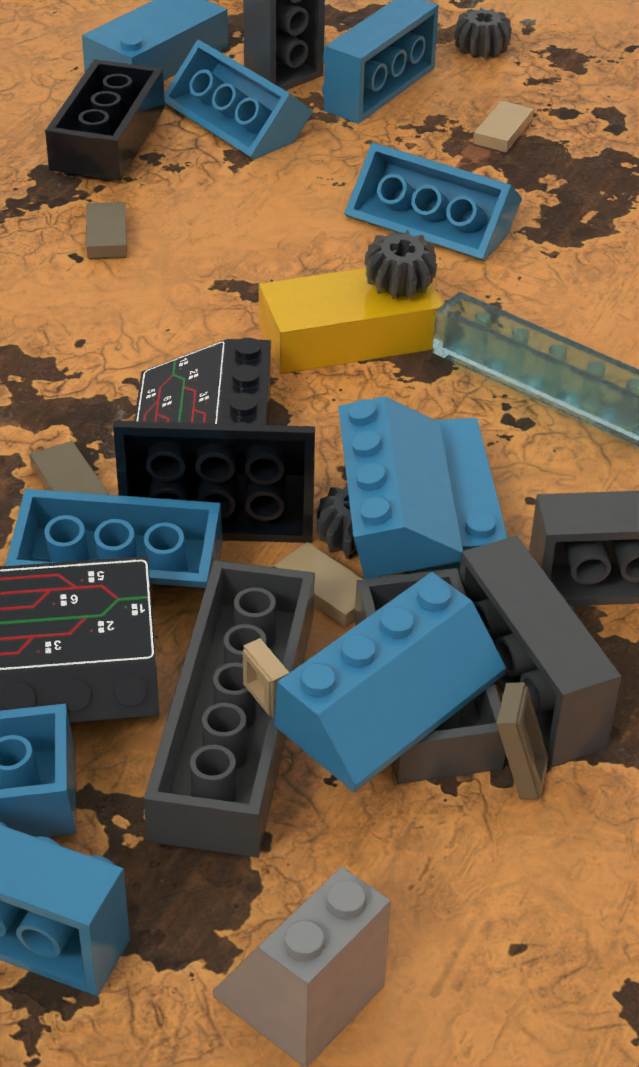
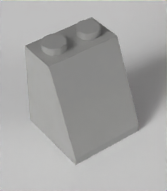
[213,866,391,1067]

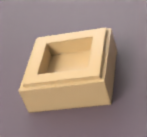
[243,638,289,718]

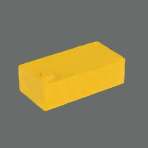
[259,268,446,374]

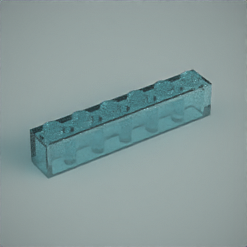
[432,291,639,448]

